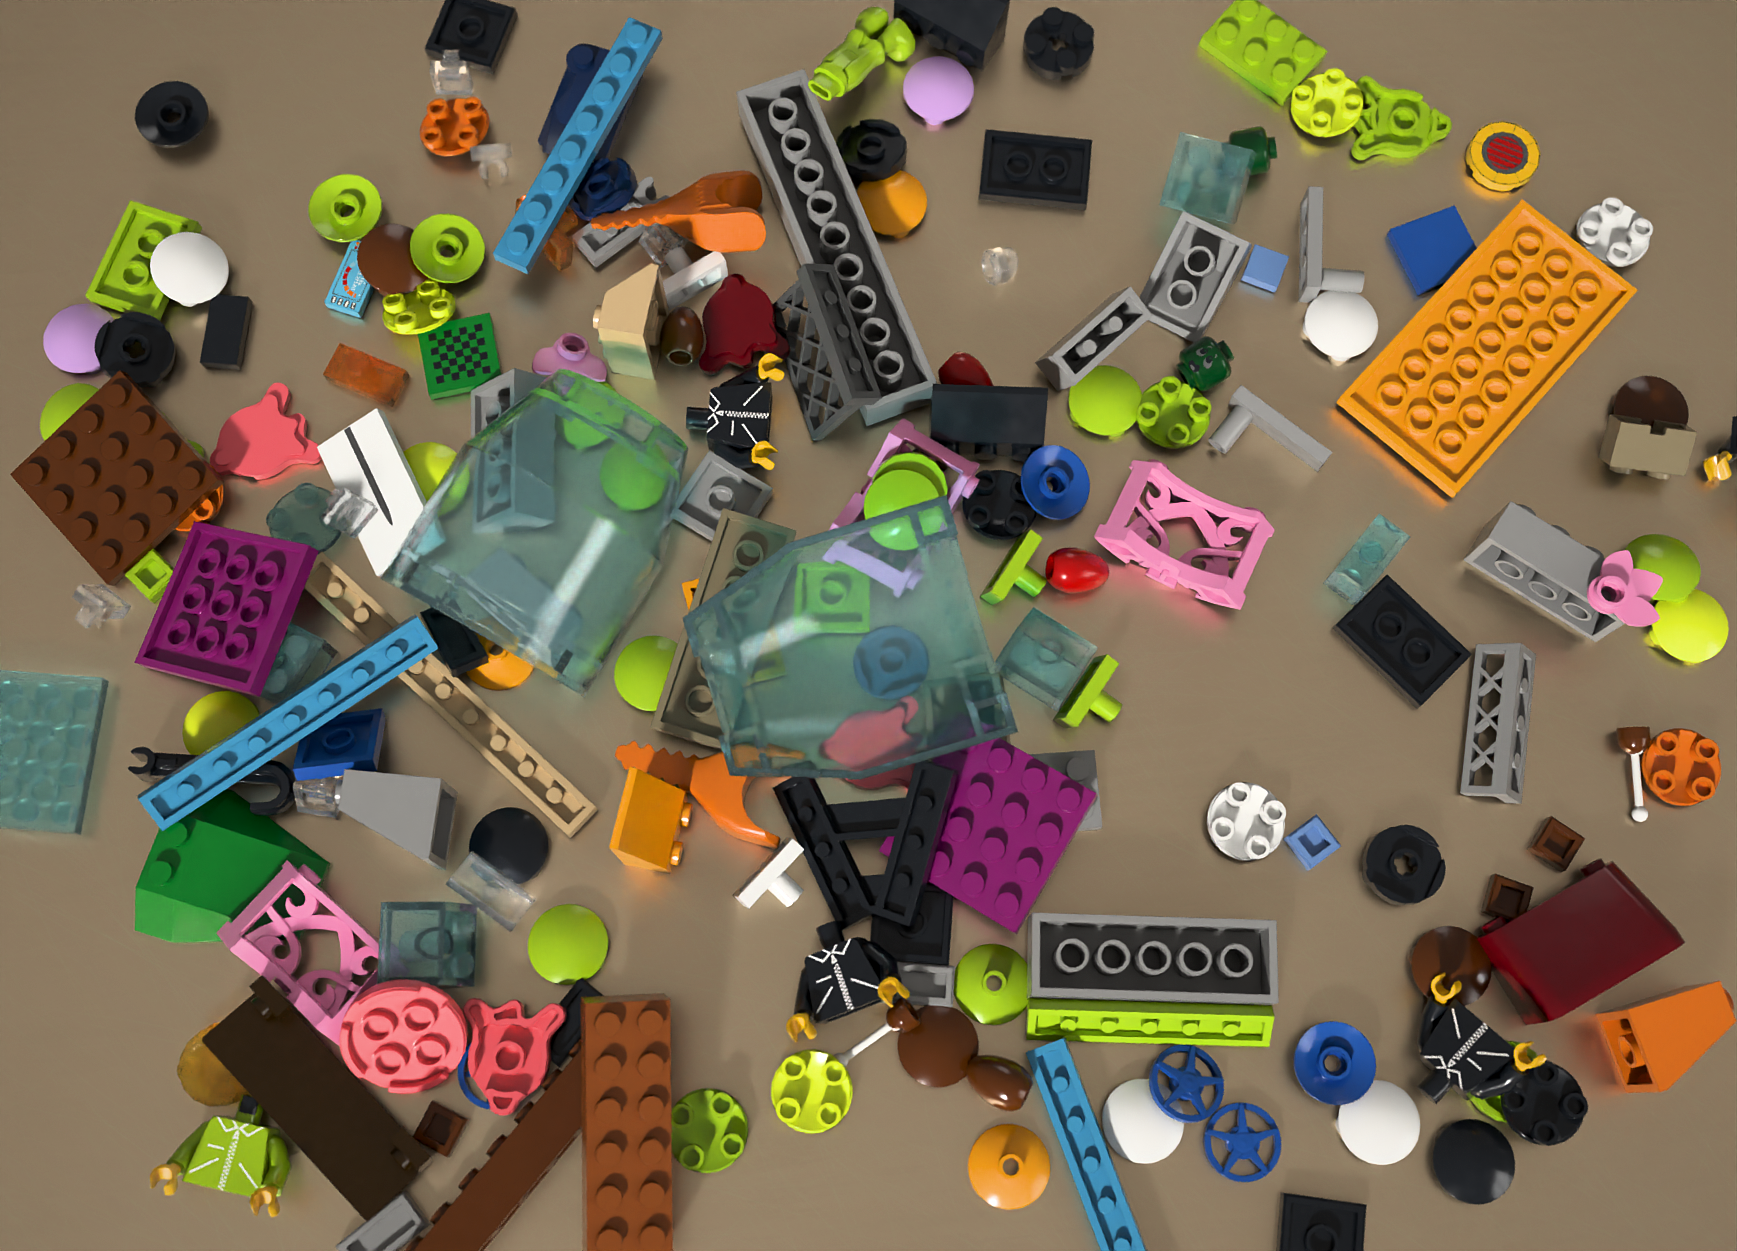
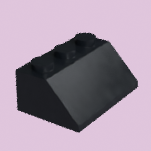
[893,0,1010,71]
[929,384,1048,461]

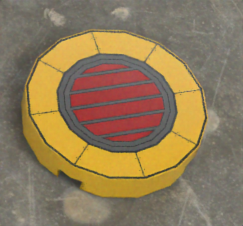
[1465,121,1541,191]

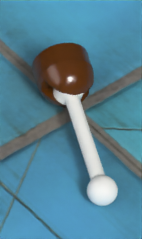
[1616,727,1651,822]
[834,997,922,1067]

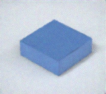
[1241,244,1289,293]
[1283,814,1341,871]

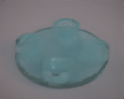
[266,482,345,554]

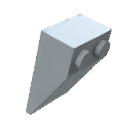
[1139,211,1252,342]

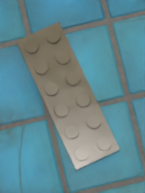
[651,508,797,751]

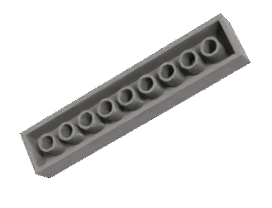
[736,69,937,426]

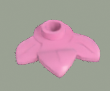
[532,333,607,395]
[1587,550,1663,627]

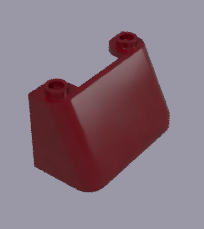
[1477,858,1685,1025]

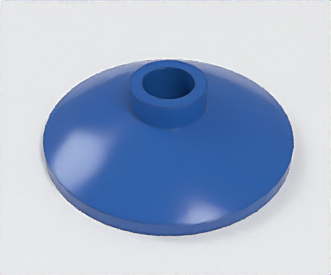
[1021,445,1090,520]
[1293,1021,1376,1105]

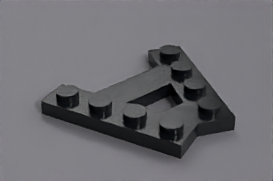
[773,758,959,930]

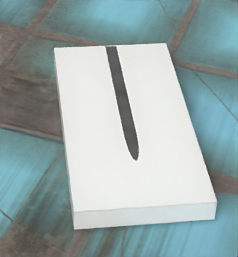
[317,408,444,577]

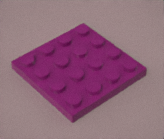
[134,521,319,697]
[879,715,1098,934]

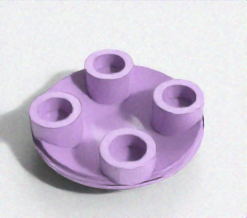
[903,56,974,125]
[43,304,114,375]

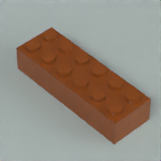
[581,993,673,1251]

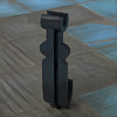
[128,747,297,816]

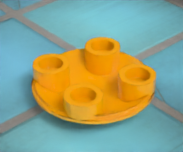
[857,170,927,238]

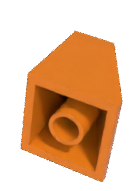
[1596,981,1736,1093]

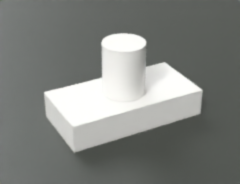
[662,247,728,311]
[733,837,804,908]

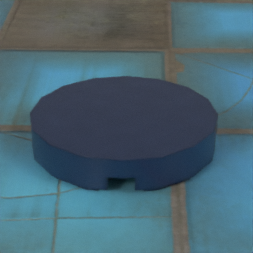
[569,157,637,221]

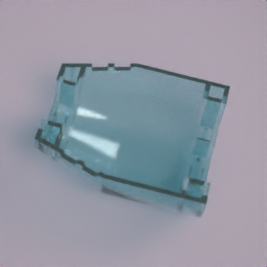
[380,369,688,698]
[682,495,1018,780]

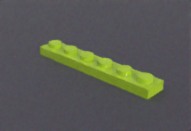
[1025,998,1275,1047]

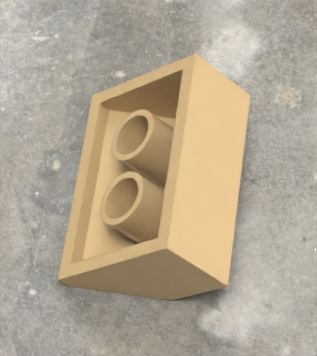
[593,264,669,380]

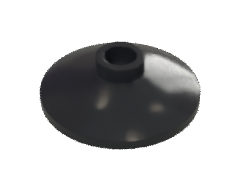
[135,81,209,148]

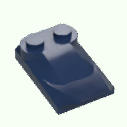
[538,43,643,161]

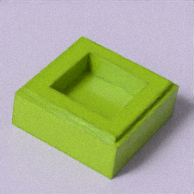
[124,548,174,603]

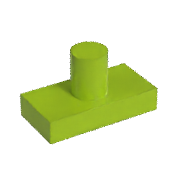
[980,529,1047,605]
[1053,654,1122,729]

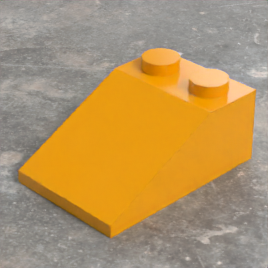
[609,767,693,874]

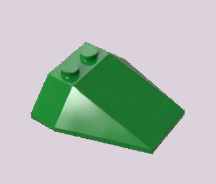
[135,789,330,943]

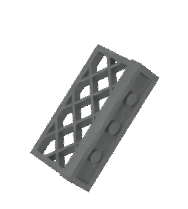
[773,263,882,441]

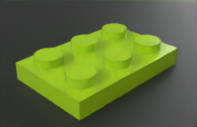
[1199,0,1327,106]
[85,200,202,321]

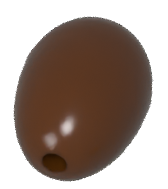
[659,306,704,366]
[965,1055,1033,1111]

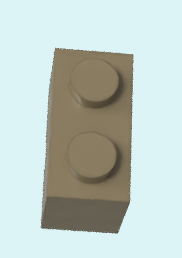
[1599,414,1697,480]

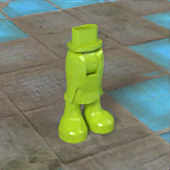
[808,7,915,101]

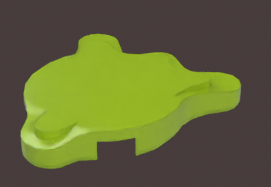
[1351,76,1452,160]

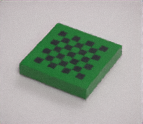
[418,313,503,400]

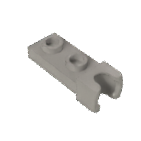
[572,177,669,268]

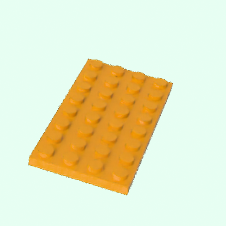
[1336,199,1638,498]

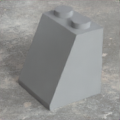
[335,769,458,870]

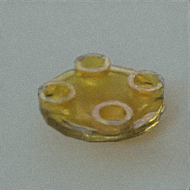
[177,1023,249,1107]

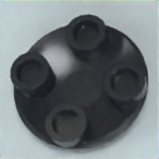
[962,470,1037,540]
[469,807,549,886]
[1500,1060,1588,1146]
[1432,1119,1515,1204]

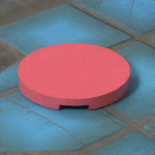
[339,979,468,1094]

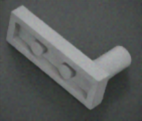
[1298,186,1364,303]
[1208,385,1332,472]

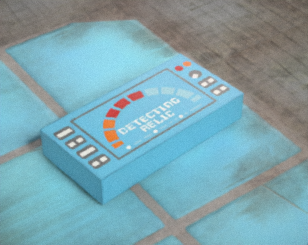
[324,240,375,318]

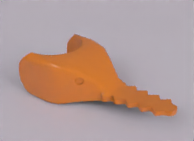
[590,170,766,253]
[615,741,806,849]

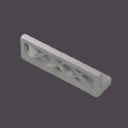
[1460,643,1536,804]

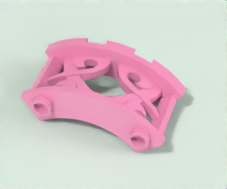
[819,418,980,597]
[1094,459,1275,610]
[216,860,410,1046]

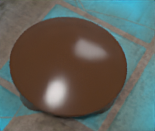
[357,224,429,296]
[1614,376,1689,427]
[1409,926,1492,1006]
[898,1005,979,1087]

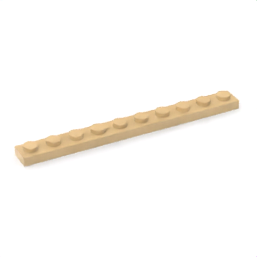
[304,552,598,838]

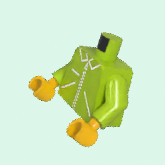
[150,1094,291,1217]

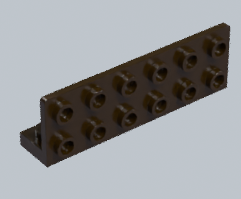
[202,975,432,1221]

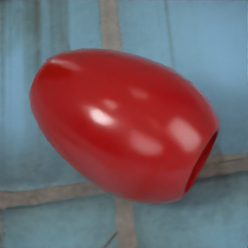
[938,351,993,386]
[1045,547,1109,593]

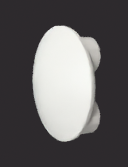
[1576,197,1653,267]
[150,232,229,307]
[1302,291,1378,362]
[1207,782,1286,861]
[1102,1079,1184,1163]
[1336,1080,1420,1165]

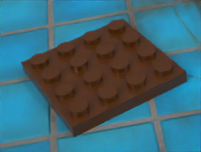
[10,370,224,586]

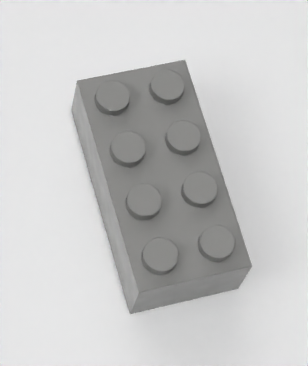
[1464,501,1625,642]

